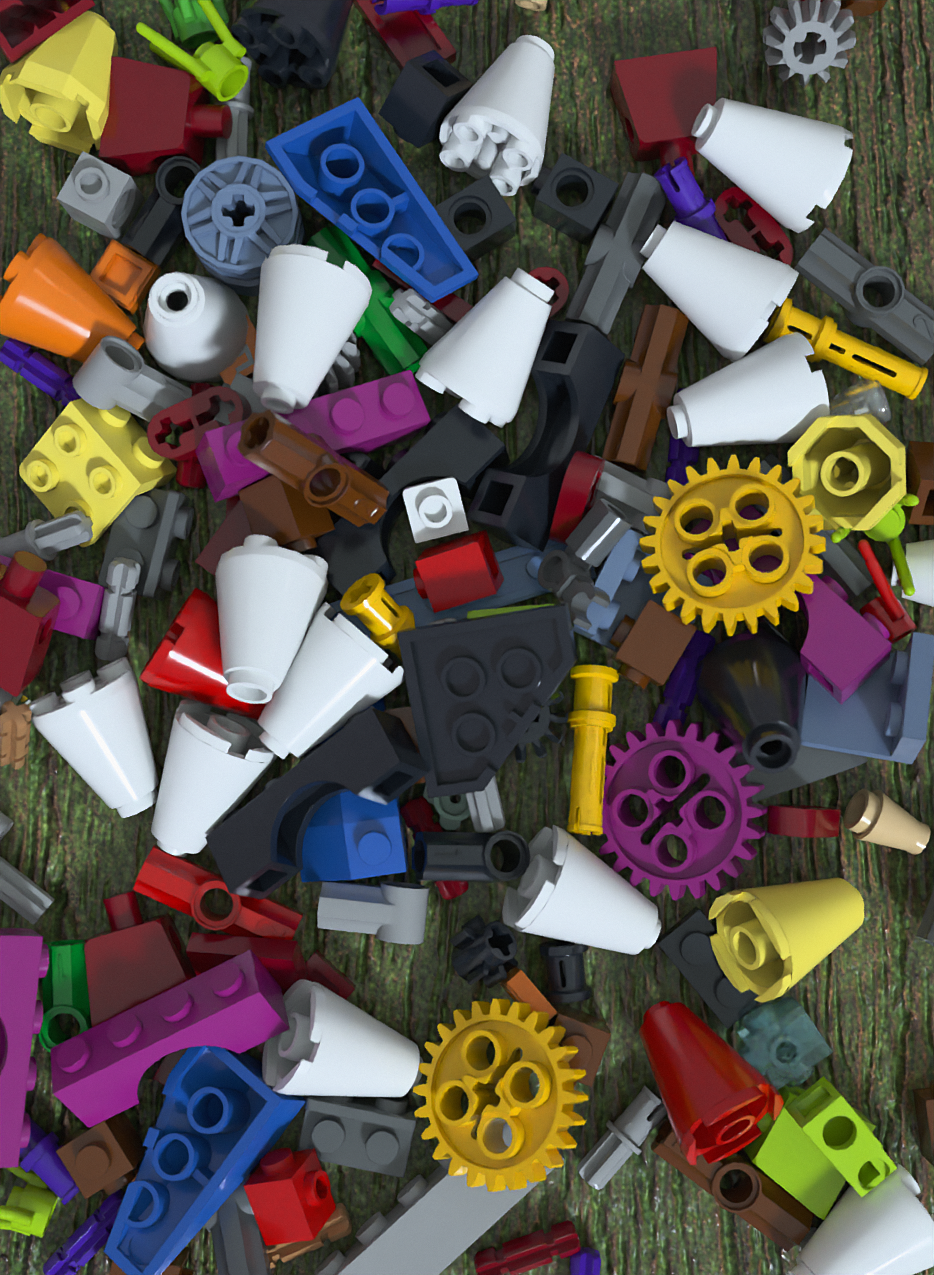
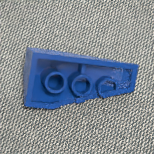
[265,97,479,303]
[300,696,409,882]
[104,1046,307,1275]

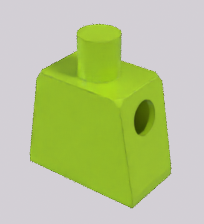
[744,1082,876,1220]

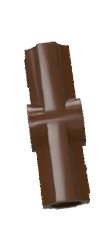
[601,304,689,474]
[237,408,390,527]
[651,1116,815,1252]

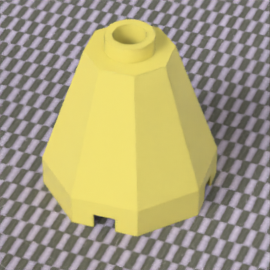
[0,11,118,155]
[787,414,906,530]

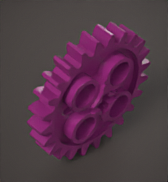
[591,719,768,901]

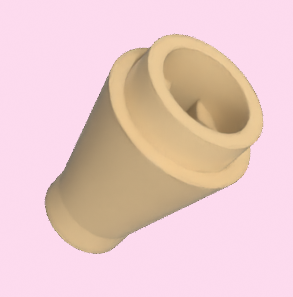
[843,789,931,855]

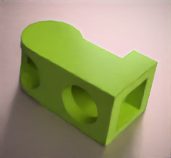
[785,1076,897,1198]

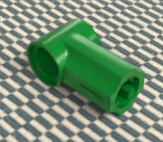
[38,939,93,1052]

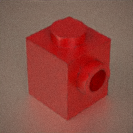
[413,529,504,613]
[243,1148,336,1246]

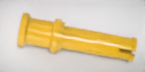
[763,297,928,400]
[340,573,415,661]
[567,665,619,835]

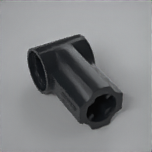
[121,156,202,270]
[412,830,531,884]

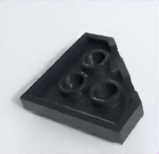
[397,603,578,798]

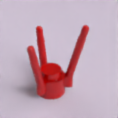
[857,539,917,645]

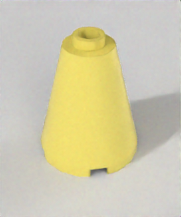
[708,878,864,1003]

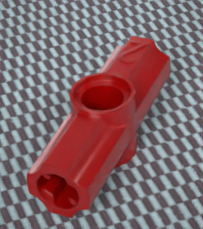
[133,845,304,940]

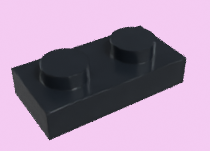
[656,907,760,1029]

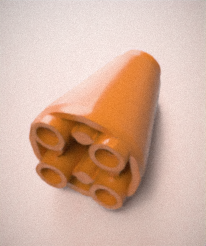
[0,233,146,363]

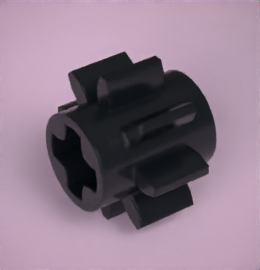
[449,915,518,989]

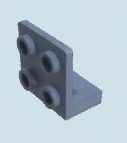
[572,529,713,651]
[801,632,934,764]

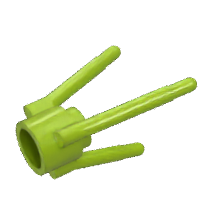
[136,0,249,102]
[830,493,919,596]
[0,1162,59,1238]

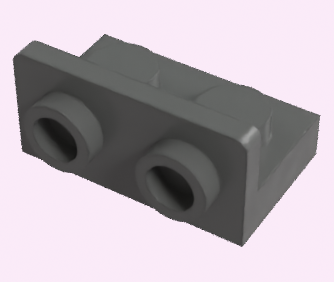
[97,488,194,602]
[298,1095,418,1178]

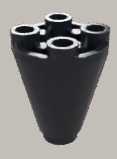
[231,0,353,90]
[695,627,806,774]

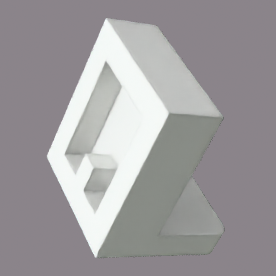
[403,476,469,544]

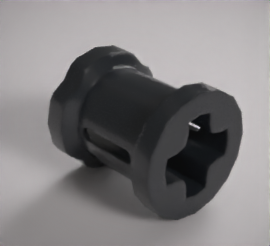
[539,940,593,1003]

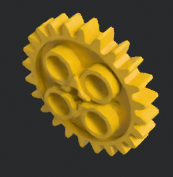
[639,455,826,636]
[413,999,589,1192]

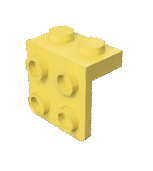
[19,398,177,547]

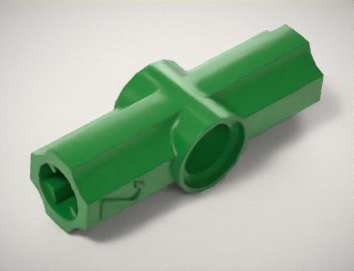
[305,225,428,376]

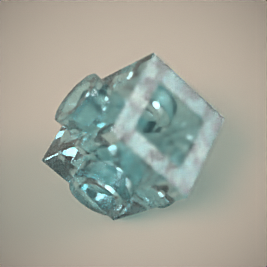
[736,995,833,1090]

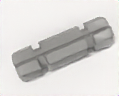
[389,289,455,345]
[95,557,141,662]

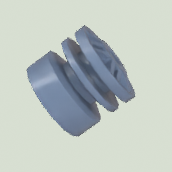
[181,156,308,297]

